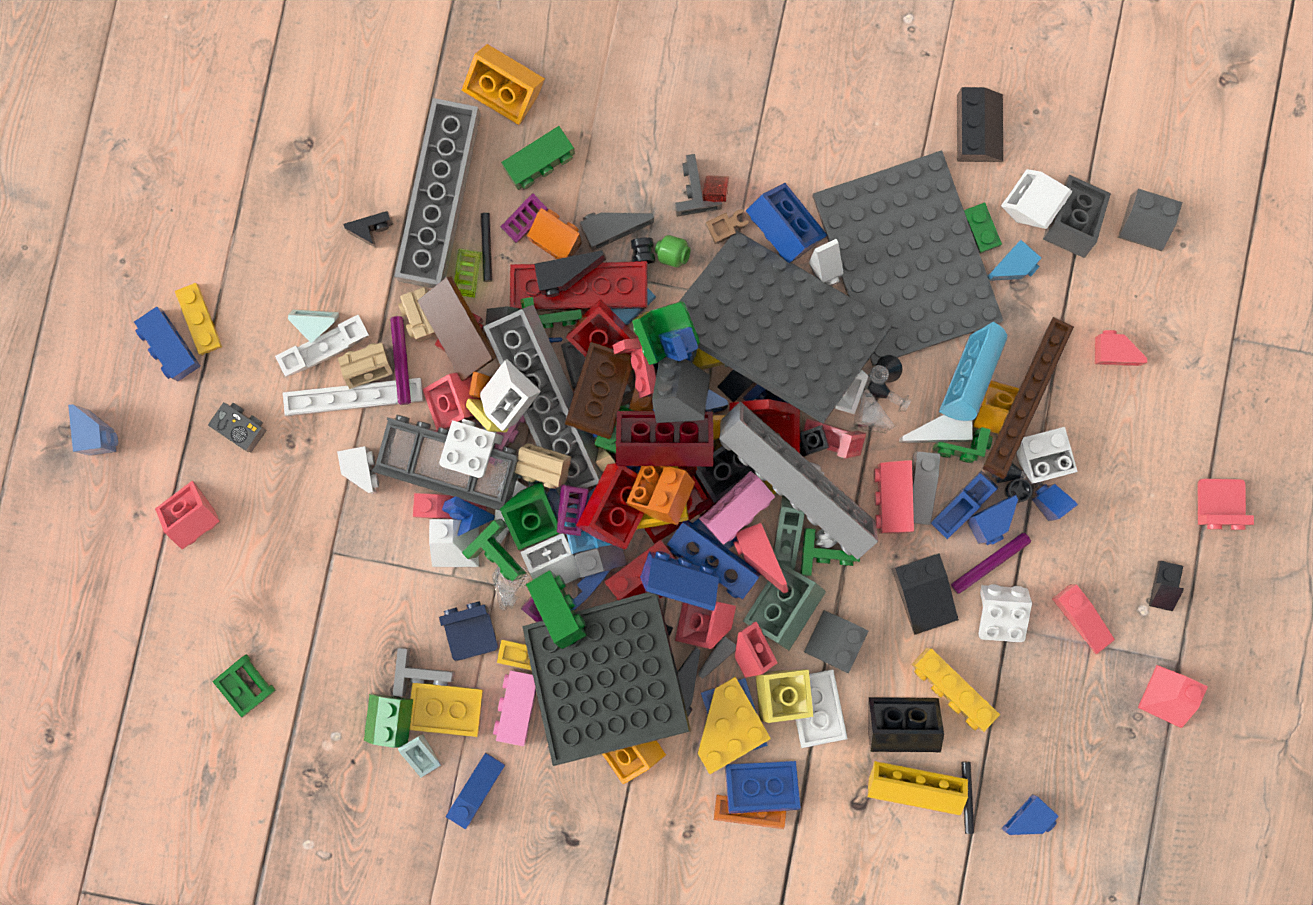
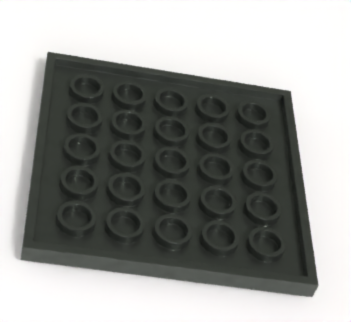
[522,592,691,766]

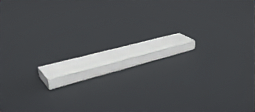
[283,378,424,416]

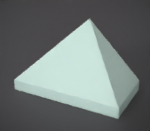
[288,309,339,343]
[398,734,441,778]

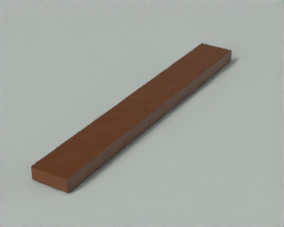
[982,317,1074,479]

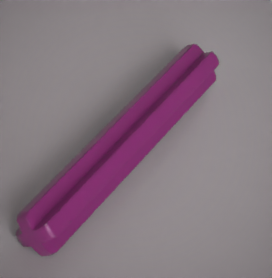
[390,316,411,405]
[951,533,1031,594]

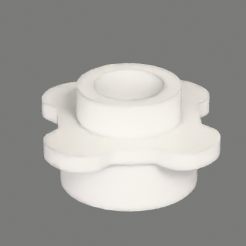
[815,529,837,549]

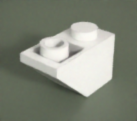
[337,446,379,494]

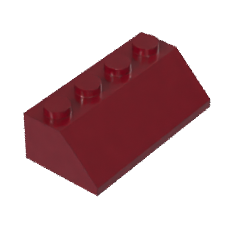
[616,411,714,466]

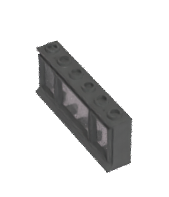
[372,415,518,511]

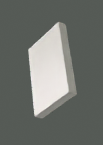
[795,669,848,748]

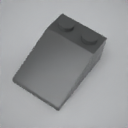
[1043,175,1111,258]

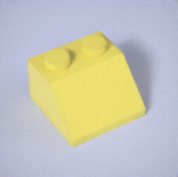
[756,669,814,723]

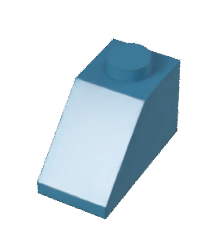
[988,240,1041,281]

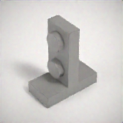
[393,648,455,696]

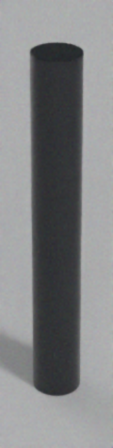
[481,213,492,282]
[961,761,974,834]

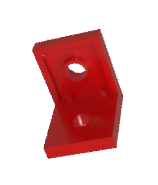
[729,399,800,454]

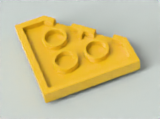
[698,677,771,774]

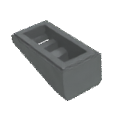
[698,636,737,679]

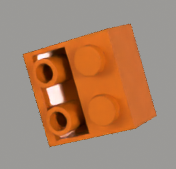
[527,208,582,259]
[626,466,695,525]

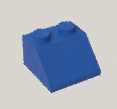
[967,495,1018,545]

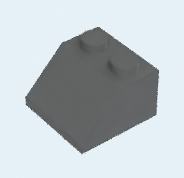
[1118,188,1183,251]
[804,610,869,674]

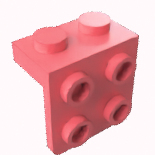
[1198,479,1254,530]

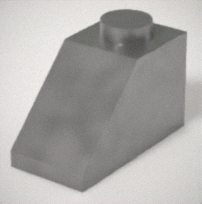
[575,545,627,578]

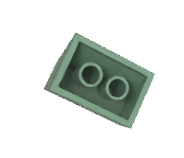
[743,562,826,651]

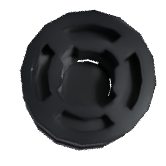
[631,237,655,264]
[1004,479,1032,503]

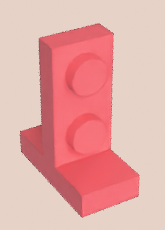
[613,338,656,398]
[804,418,866,458]

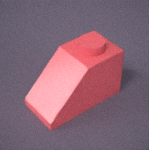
[1095,330,1147,366]
[735,622,778,678]

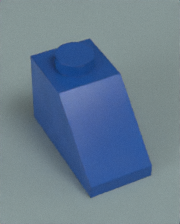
[1032,484,1078,521]
[1001,794,1059,835]

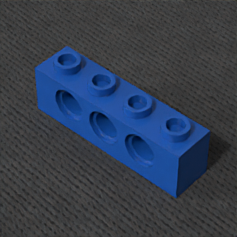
[667,520,761,599]

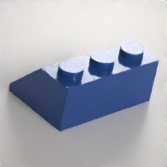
[746,183,827,263]
[640,551,719,611]

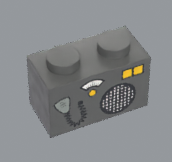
[208,402,267,453]

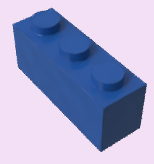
[134,306,201,381]

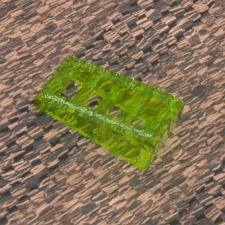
[454,248,482,298]

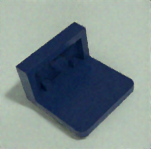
[439,601,498,661]

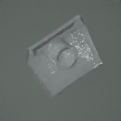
[853,389,895,434]

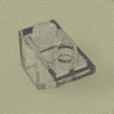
[492,564,530,611]

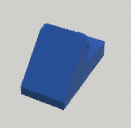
[659,327,698,361]
[442,496,495,536]

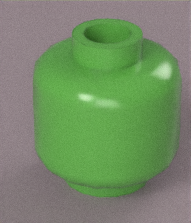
[655,235,691,268]

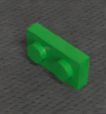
[964,202,1002,254]

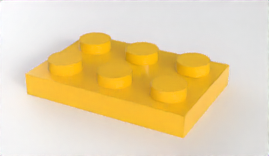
[410,683,483,737]

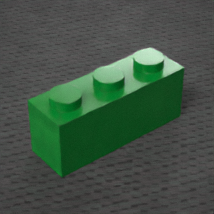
[501,126,575,190]
[526,570,586,649]

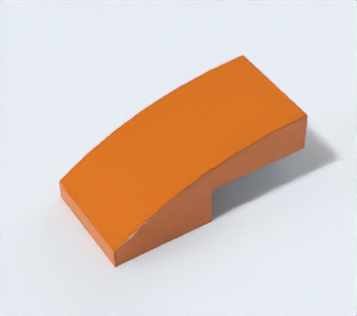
[469,372,492,399]

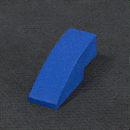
[931,470,998,539]

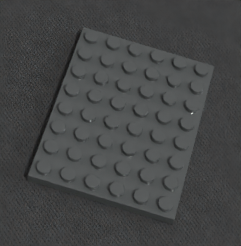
[812,150,1004,366]
[679,230,893,424]

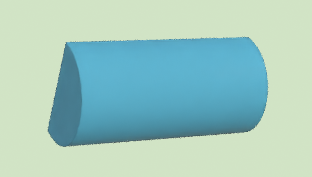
[939,322,1008,421]

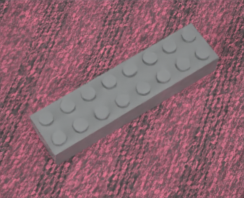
[395,98,481,288]
[484,305,603,496]
[719,402,878,559]

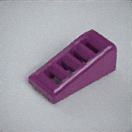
[500,194,548,244]
[557,484,588,536]

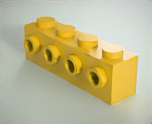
[911,648,1000,732]
[868,761,968,816]

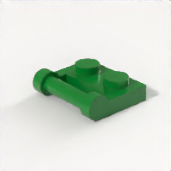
[212,654,276,718]

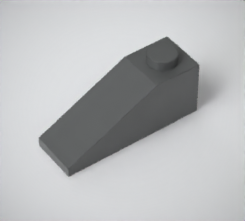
[580,212,654,251]

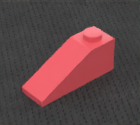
[413,493,487,520]
[733,523,788,593]
[1052,584,1115,654]

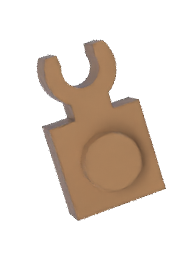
[705,209,749,244]

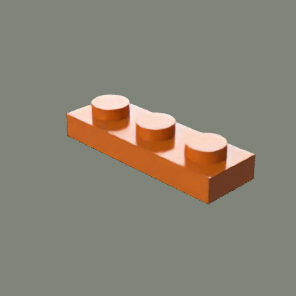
[713,795,786,829]

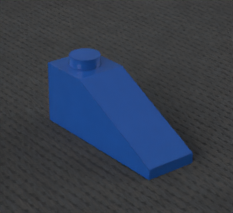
[446,753,505,830]

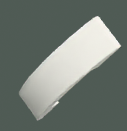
[275,315,369,377]

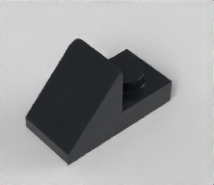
[343,211,394,248]
[1149,561,1184,611]

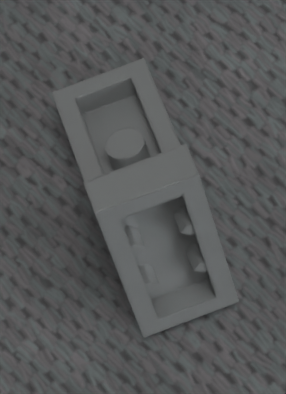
[675,154,722,217]

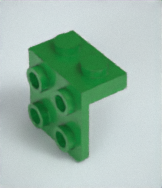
[632,301,700,365]
[932,427,993,463]

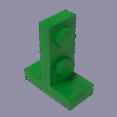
[520,297,582,329]
[462,519,526,581]
[800,528,860,576]

